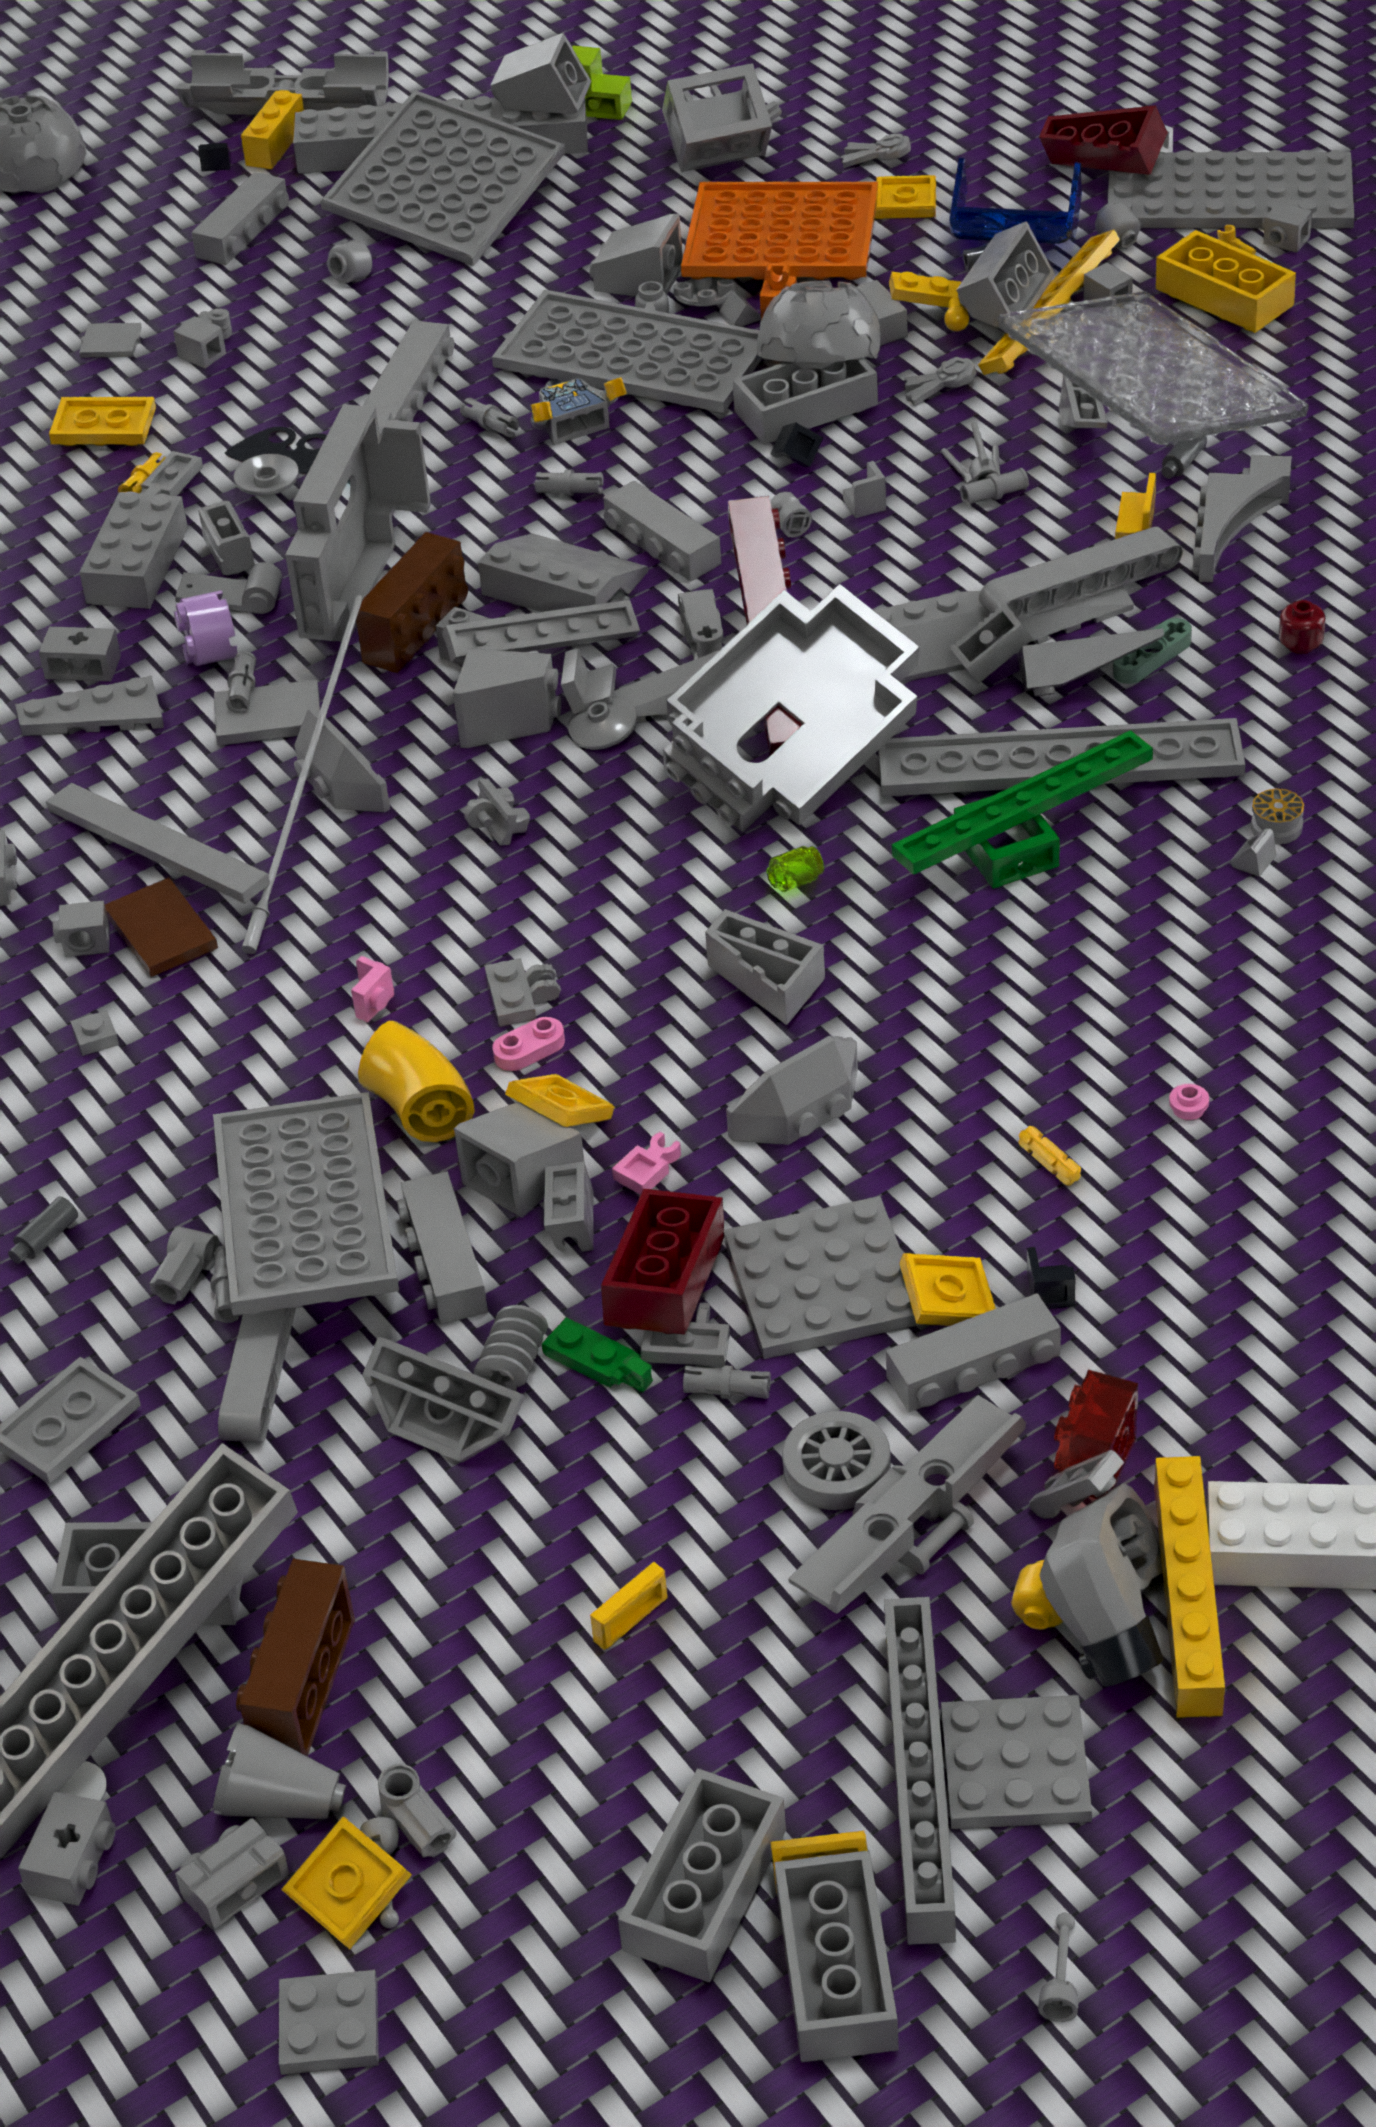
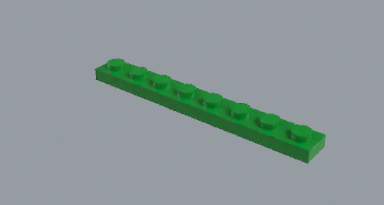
[891,730,1153,875]

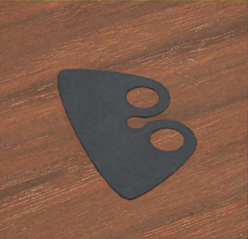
[225,426,327,474]

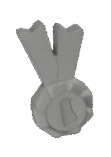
[841,133,911,168]
[904,357,976,406]

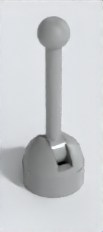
[360,1817,399,1928]
[1038,1912,1079,2022]

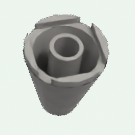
[213,1723,346,1819]

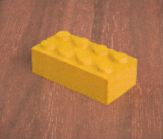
[1155,230,1296,333]

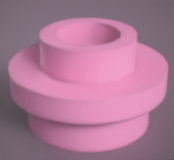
[1169,1084,1209,1120]

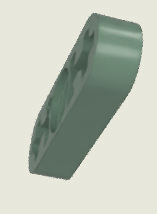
[1113,618,1192,684]

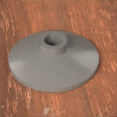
[234,454,299,496]
[568,696,637,750]

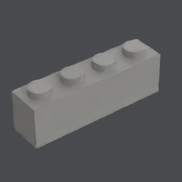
[192,172,289,265]
[603,481,721,582]
[396,1171,488,1324]
[886,1293,1061,1412]

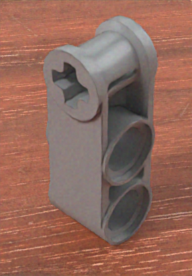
[678,589,723,660]

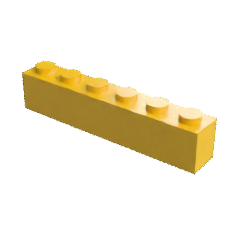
[1154,1456,1225,1718]

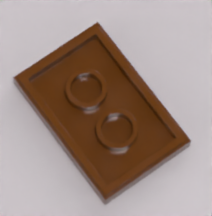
[105,877,218,977]

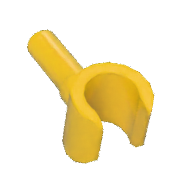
[1217,225,1256,255]

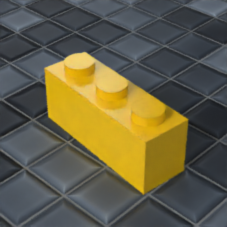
[241,90,304,169]

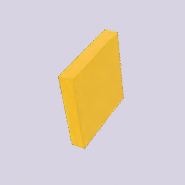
[875,175,936,219]
[505,1074,615,1127]
[899,1253,996,1326]
[281,1816,412,1949]

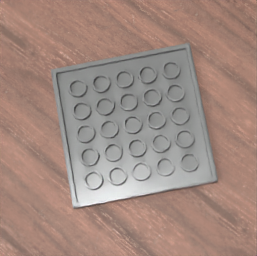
[320,90,566,266]

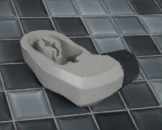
[1040,1483,1164,1687]

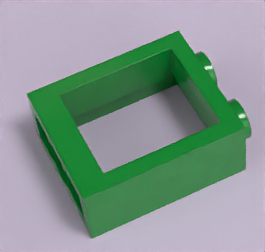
[954,795,1060,889]

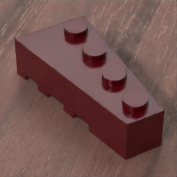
[1039,105,1168,175]

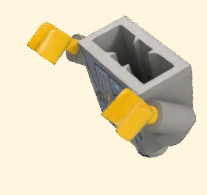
[530,377,627,445]

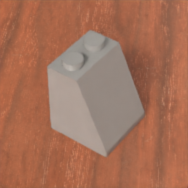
[490,33,591,114]
[589,214,683,297]
[453,649,561,748]
[454,1102,584,1218]

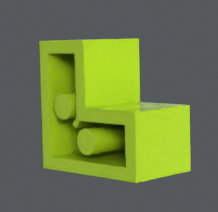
[572,45,632,120]

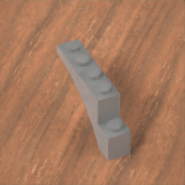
[1193,455,1292,582]

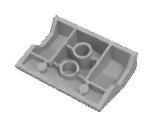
[478,533,648,612]

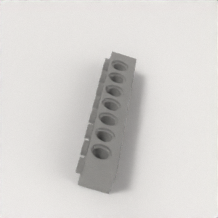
[884,1597,956,1945]

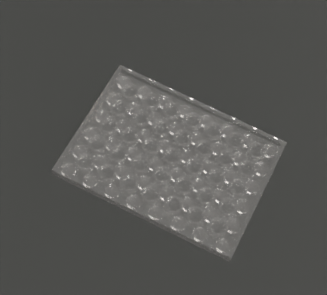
[997,291,1309,445]

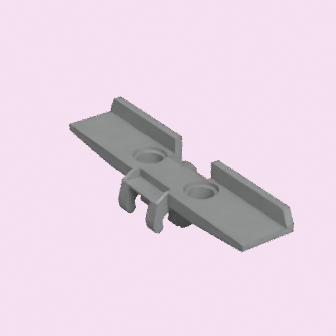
[788,1395,1026,1614]

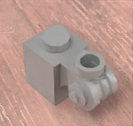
[173,308,232,368]

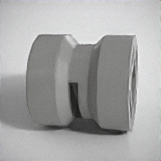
[770,492,812,537]

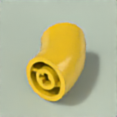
[358,1021,475,1142]

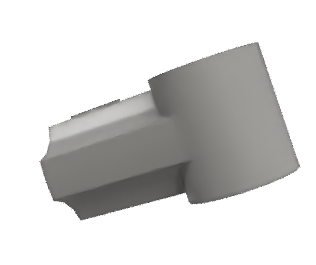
[150,1226,220,1305]
[378,1764,456,1858]

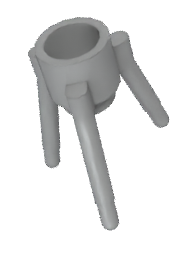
[941,422,1001,484]

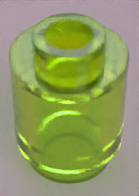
[766,846,824,892]

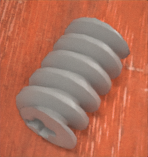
[474,1305,548,1391]

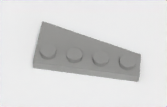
[15,676,164,736]

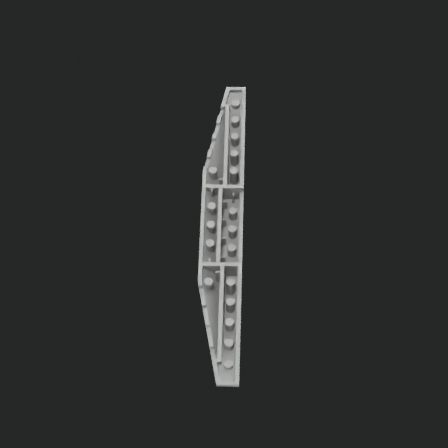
[614,586,1134,722]

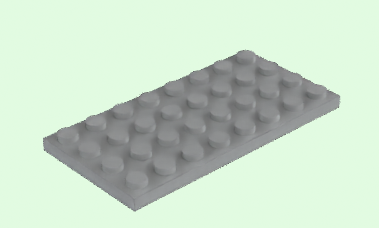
[1108,150,1354,228]
[492,290,762,413]
[213,1092,399,1316]

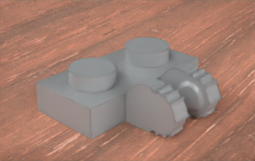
[484,958,561,1027]
[641,1303,730,1367]

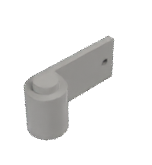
[175,562,283,614]

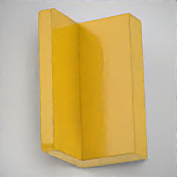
[1115,473,1156,539]

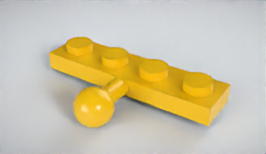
[889,271,969,332]

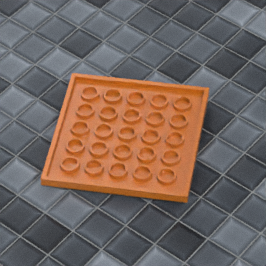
[681,182,878,280]

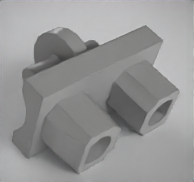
[464,779,530,846]

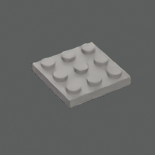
[941,1695,1092,1829]

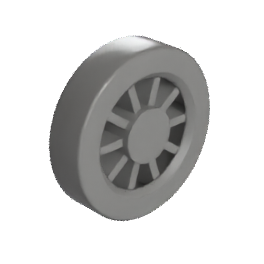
[782,1411,891,1510]

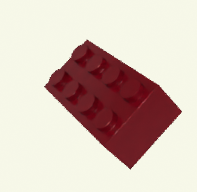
[601,1189,724,1335]

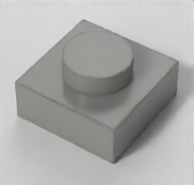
[70,1010,119,1056]

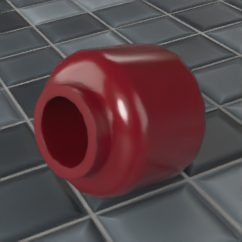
[1279,600,1326,654]

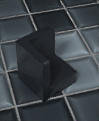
[770,422,823,468]
[1027,1247,1076,1309]

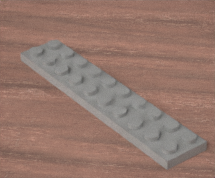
[878,718,1245,797]

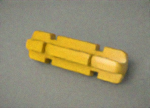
[1018,1126,1081,1186]

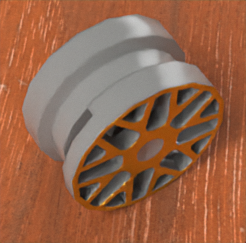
[1251,788,1304,845]

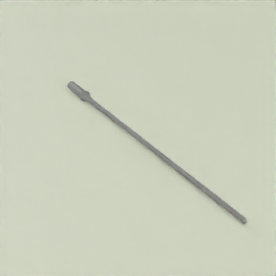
[241,595,363,954]

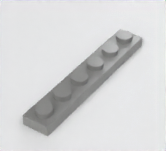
[441,600,640,663]

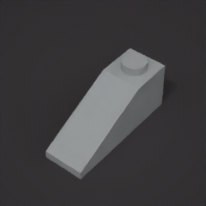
[1059,374,1108,429]

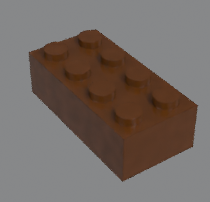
[356,532,468,673]
[236,1558,355,1757]

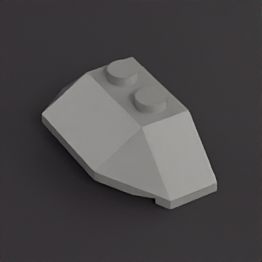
[294,707,390,812]
[726,1036,858,1145]
[362,1336,525,1463]

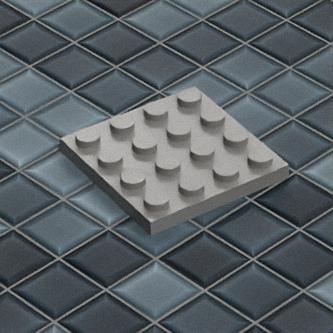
[724,1196,922,1359]

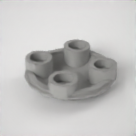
[674,277,736,307]

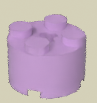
[174,590,237,666]

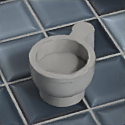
[635,281,670,313]

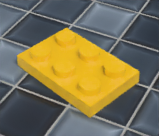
[49,397,156,446]

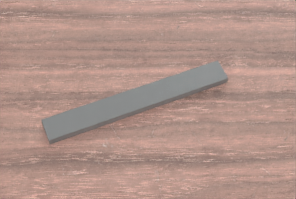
[46,783,270,904]

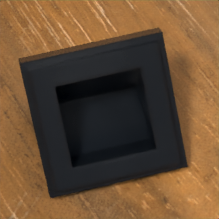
[198,143,231,172]

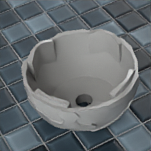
[0,95,87,193]
[757,281,882,369]

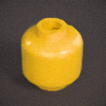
[1011,1560,1063,1630]

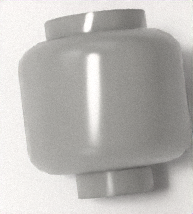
[1095,203,1141,248]
[327,240,372,283]

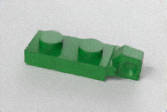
[542,1317,653,1392]

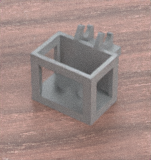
[662,63,772,172]

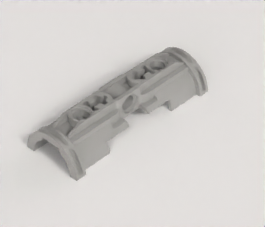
[177,50,389,115]

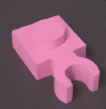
[612,1132,681,1195]

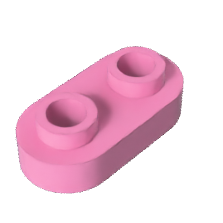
[492,1017,565,1071]

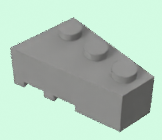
[705,909,825,1025]

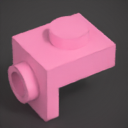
[351,956,395,1022]

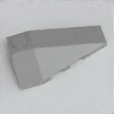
[1017,628,1164,696]

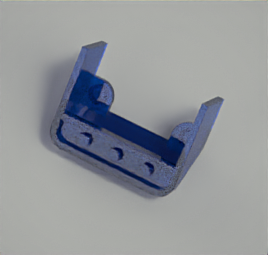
[949,158,1082,244]

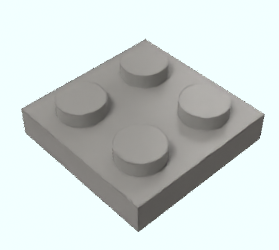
[279,1970,379,2075]

